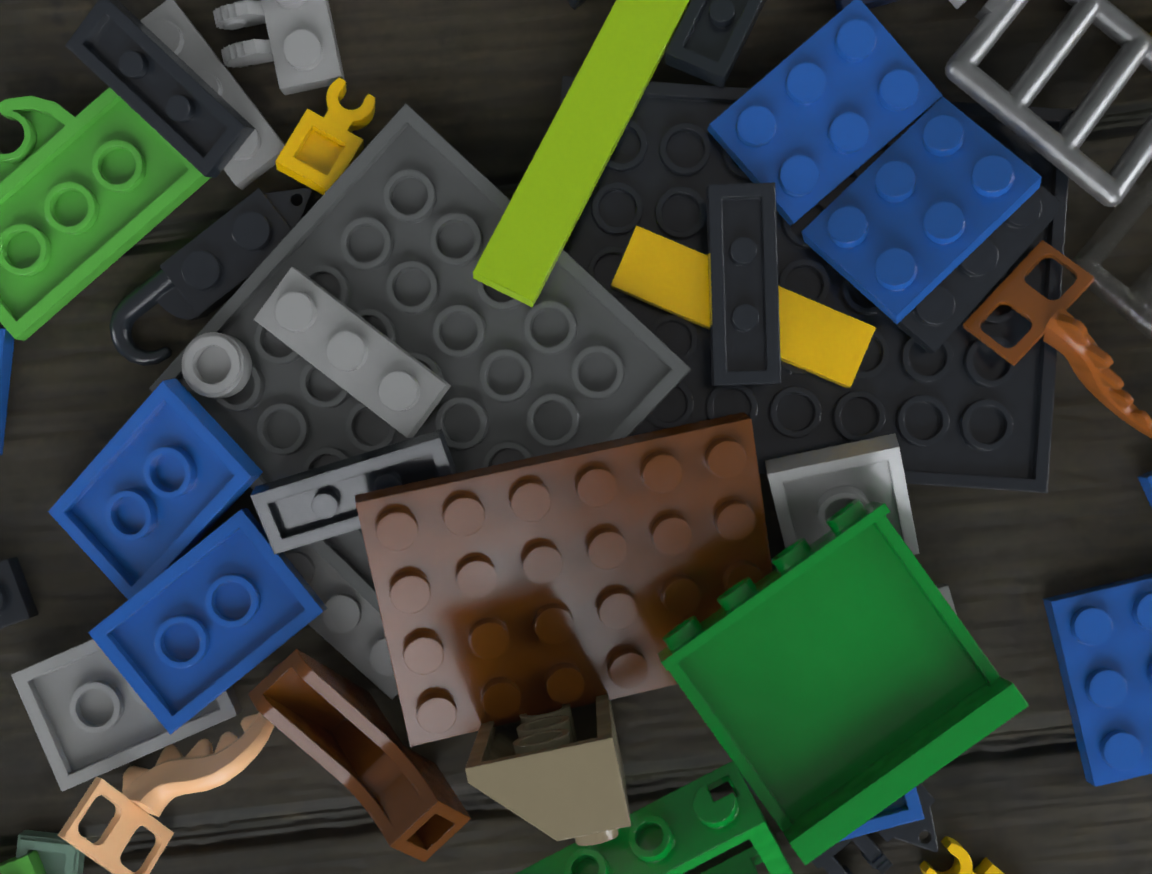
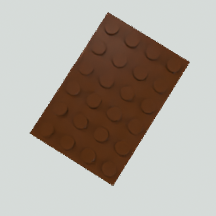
[355,412,773,747]

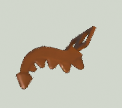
[963,240,1152,439]

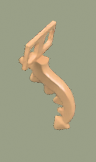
[57,712,274,874]

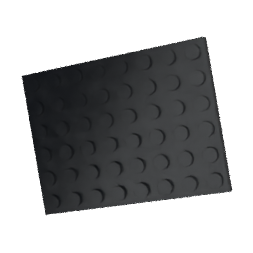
[560,76,1073,493]

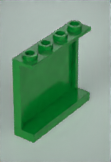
[657,499,1029,866]

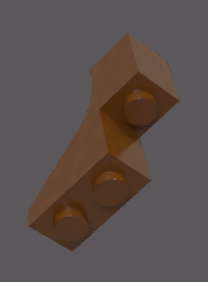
[248,649,471,862]

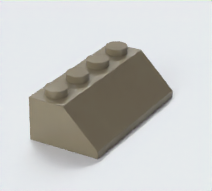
[465,694,631,846]

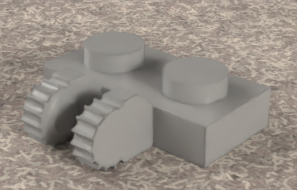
[213,0,345,95]

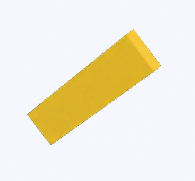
[610,225,876,388]

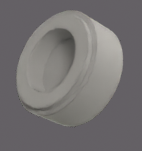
[181,332,252,398]

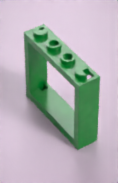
[515,761,794,874]

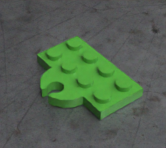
[0,87,212,341]

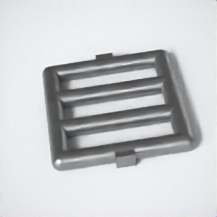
[945,0,1152,207]

